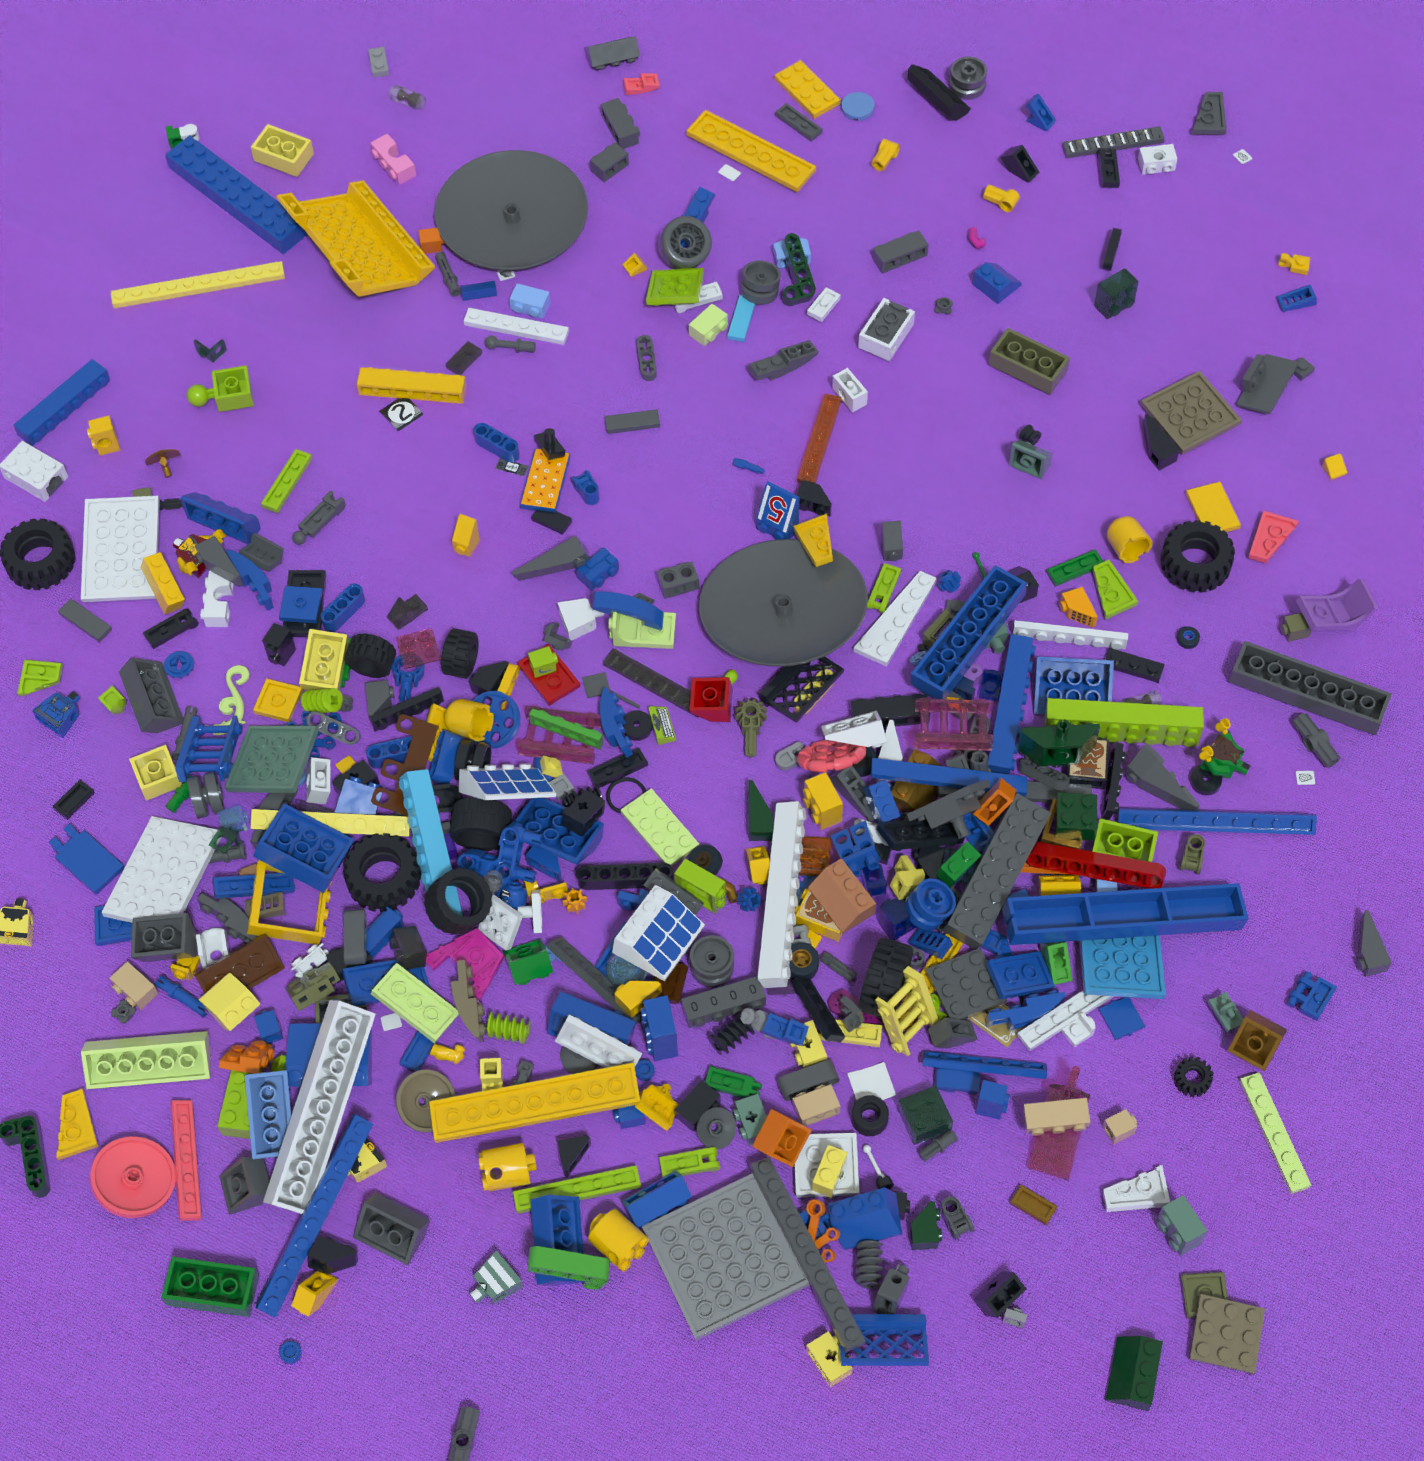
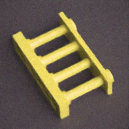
[875,966,939,1057]

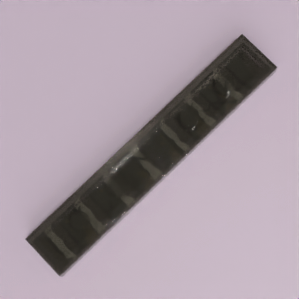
[603,648,699,718]

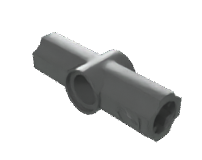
[1292,713,1341,768]
[449,1407,480,1461]

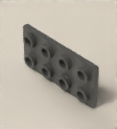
[1237,354,1298,414]

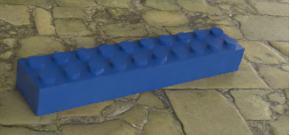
[165,135,308,255]

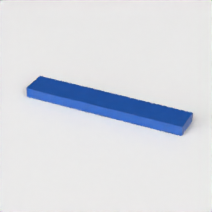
[922,1051,1047,1079]

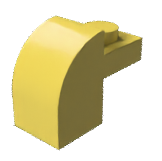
[890,855,925,900]
[480,1058,504,1091]

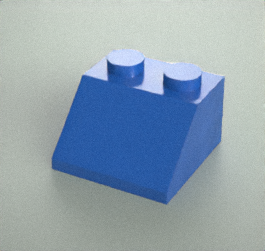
[973,262,1022,304]

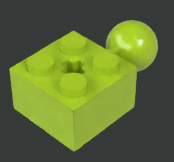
[186,365,254,412]

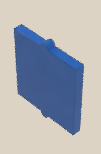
[1099,997,1145,1040]

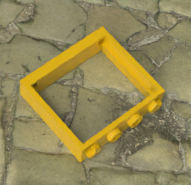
[247,860,332,945]

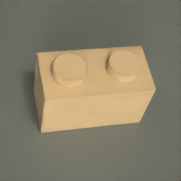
[110,961,158,1011]
[792,1085,841,1126]

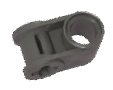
[940,1196,975,1240]

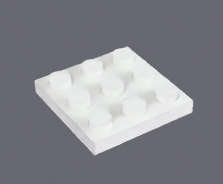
[795,1133,859,1198]

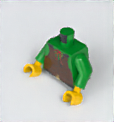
[1199,718,1251,779]

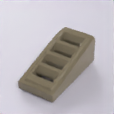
[245,892,286,919]

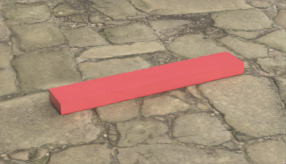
[170,1100,202,1221]

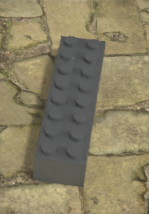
[1229,641,1392,736]
[942,793,1051,950]

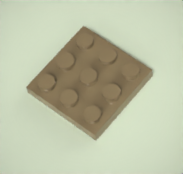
[1189,1294,1265,1374]

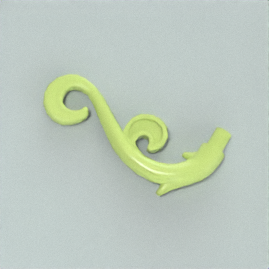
[205,665,250,735]

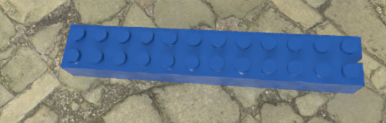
[1002,883,1249,945]

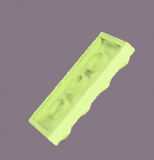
[621,788,699,866]
[371,963,459,1043]

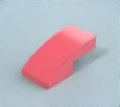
[623,73,660,95]

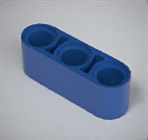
[473,423,520,462]
[321,584,365,632]
[429,729,462,784]
[366,736,413,769]

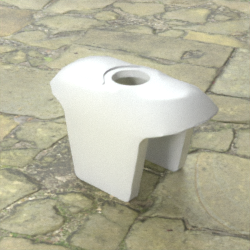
[196,928,230,969]

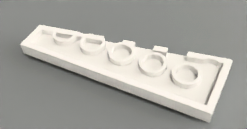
[854,571,937,667]

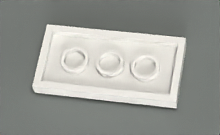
[555,1015,642,1068]

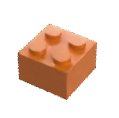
[752,1109,812,1167]

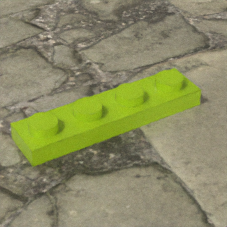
[261,449,313,514]

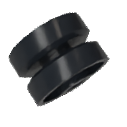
[454,739,492,781]

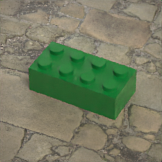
[161,1257,259,1317]

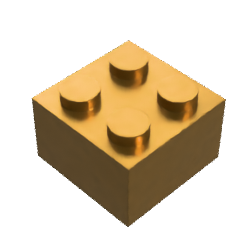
[1228,1010,1287,1071]

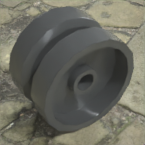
[740,260,781,304]
[187,772,225,819]
[690,935,734,987]

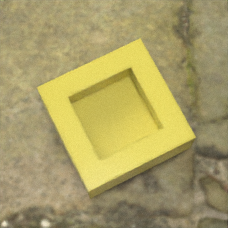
[540,755,563,778]

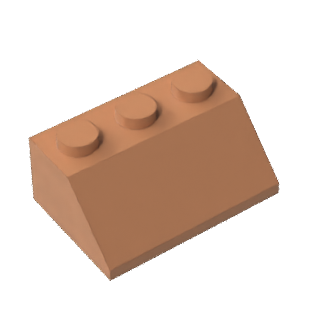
[808,858,876,934]

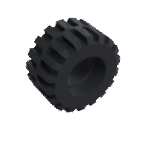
[441,628,479,679]
[344,633,397,678]

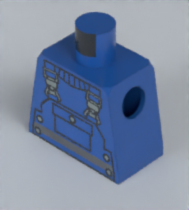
[32,691,80,738]

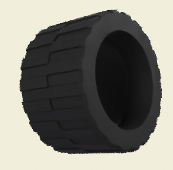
[450,797,512,851]
[424,868,492,935]

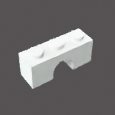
[201,571,234,627]

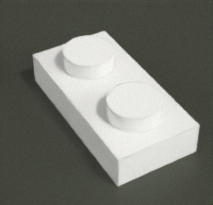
[807,287,841,322]

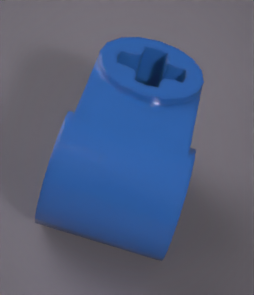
[571,470,600,505]

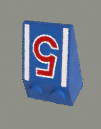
[756,481,800,540]

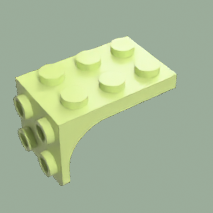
[609,611,676,649]

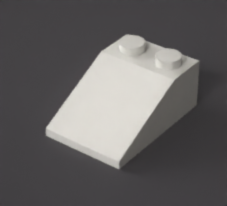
[821,711,887,748]

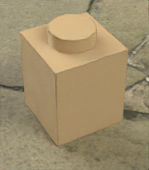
[1103,1109,1137,1145]

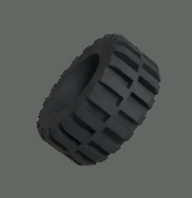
[0,518,75,590]
[1160,520,1235,593]
[343,833,421,912]
[858,938,914,1018]

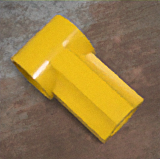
[872,138,900,172]
[983,185,1020,212]

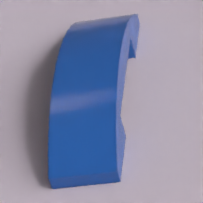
[592,591,664,631]

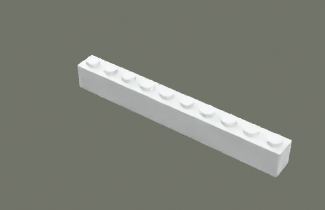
[758,801,806,988]

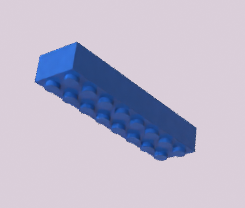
[911,565,1027,703]

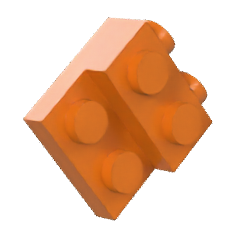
[219,1040,275,1074]

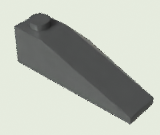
[512,535,590,581]
[1125,744,1200,810]

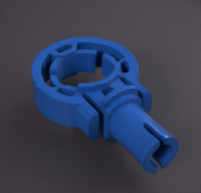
[392,654,425,702]

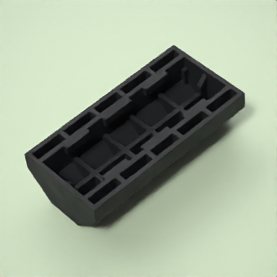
[907,64,971,121]

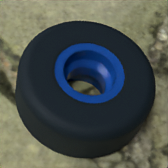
[1177,626,1200,649]

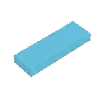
[727,295,756,342]

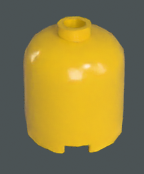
[1107,516,1153,563]
[445,699,494,742]

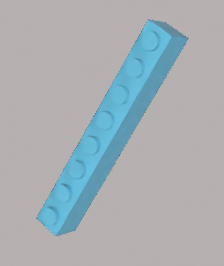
[399,769,463,928]

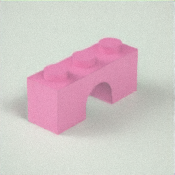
[370,134,416,185]

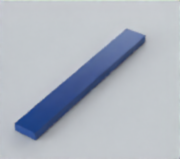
[871,758,1027,797]

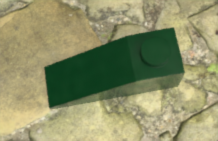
[749,780,774,841]

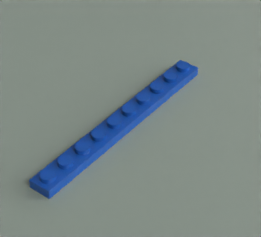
[1117,808,1317,835]
[255,1114,373,1318]

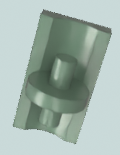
[1208,992,1244,1033]

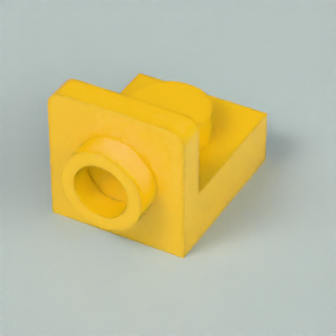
[170,956,201,981]

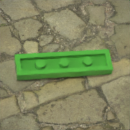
[529,708,603,750]

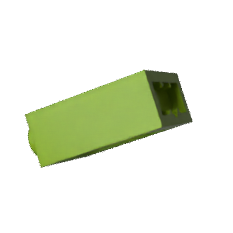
[674,859,727,914]

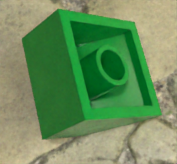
[503,938,553,985]

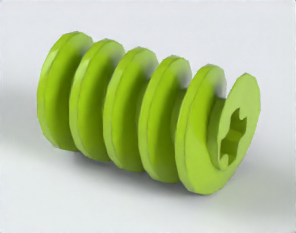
[301,688,343,713]
[486,1011,531,1044]

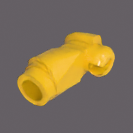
[430,1044,465,1064]

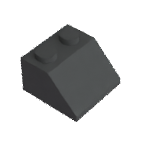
[219,1157,269,1214]

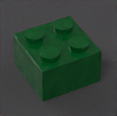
[1055,792,1097,841]

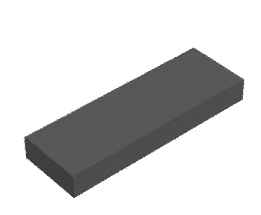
[775,103,823,142]
[605,409,660,434]
[58,598,112,643]

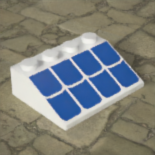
[459,763,556,800]
[612,885,705,981]

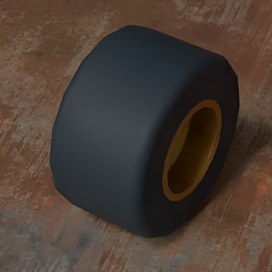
[789,942,819,980]

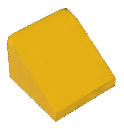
[622,253,648,277]
[1322,453,1348,480]

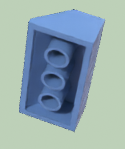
[245,1070,291,1159]

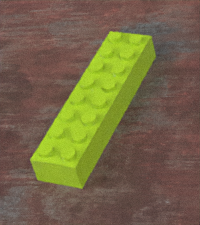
[1044,698,1204,747]

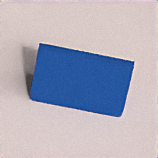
[461,281,497,301]

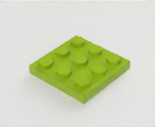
[646,268,704,306]

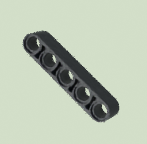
[576,863,674,890]

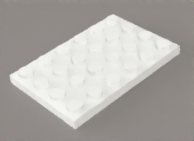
[81,496,160,602]
[101,816,223,923]

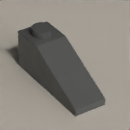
[195,536,243,587]
[829,766,874,822]
[1357,910,1392,977]

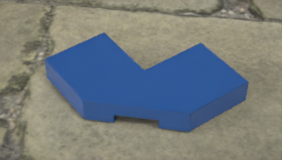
[980,929,1014,959]

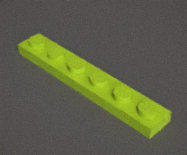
[513,1165,641,1214]

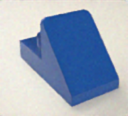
[1026,94,1057,131]

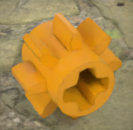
[562,888,587,914]

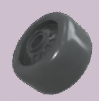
[658,216,712,269]

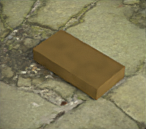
[1010,1185,1058,1226]

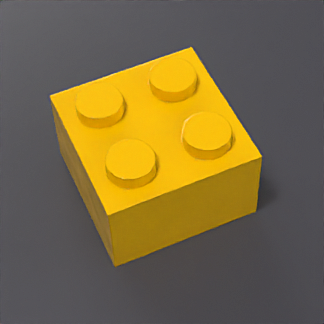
[802,772,843,830]

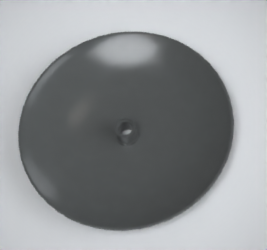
[435,150,588,270]
[699,539,868,666]

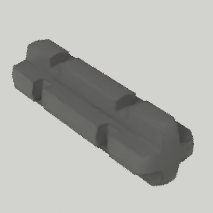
[821,952,857,982]

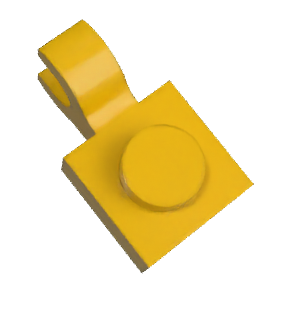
[1278,253,1310,275]

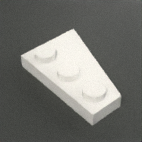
[1103,1165,1170,1212]

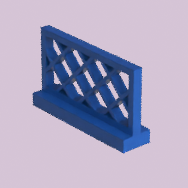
[840,1314,929,1366]

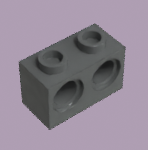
[657,561,700,599]

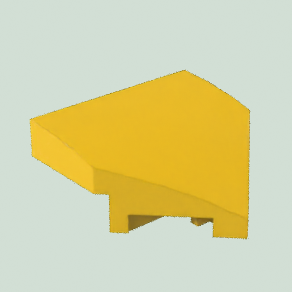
[635,1084,679,1131]

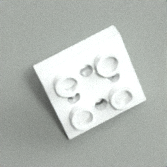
[478,895,523,950]

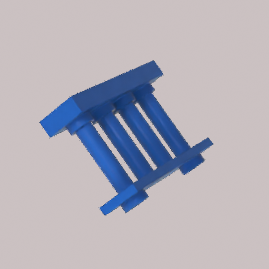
[175,716,242,782]

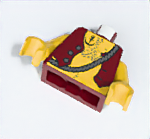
[173,529,227,578]

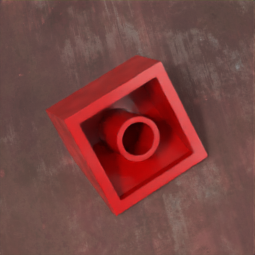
[690,677,733,722]

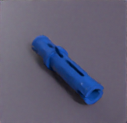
[155,975,209,1018]

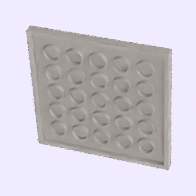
[642,1173,810,1341]

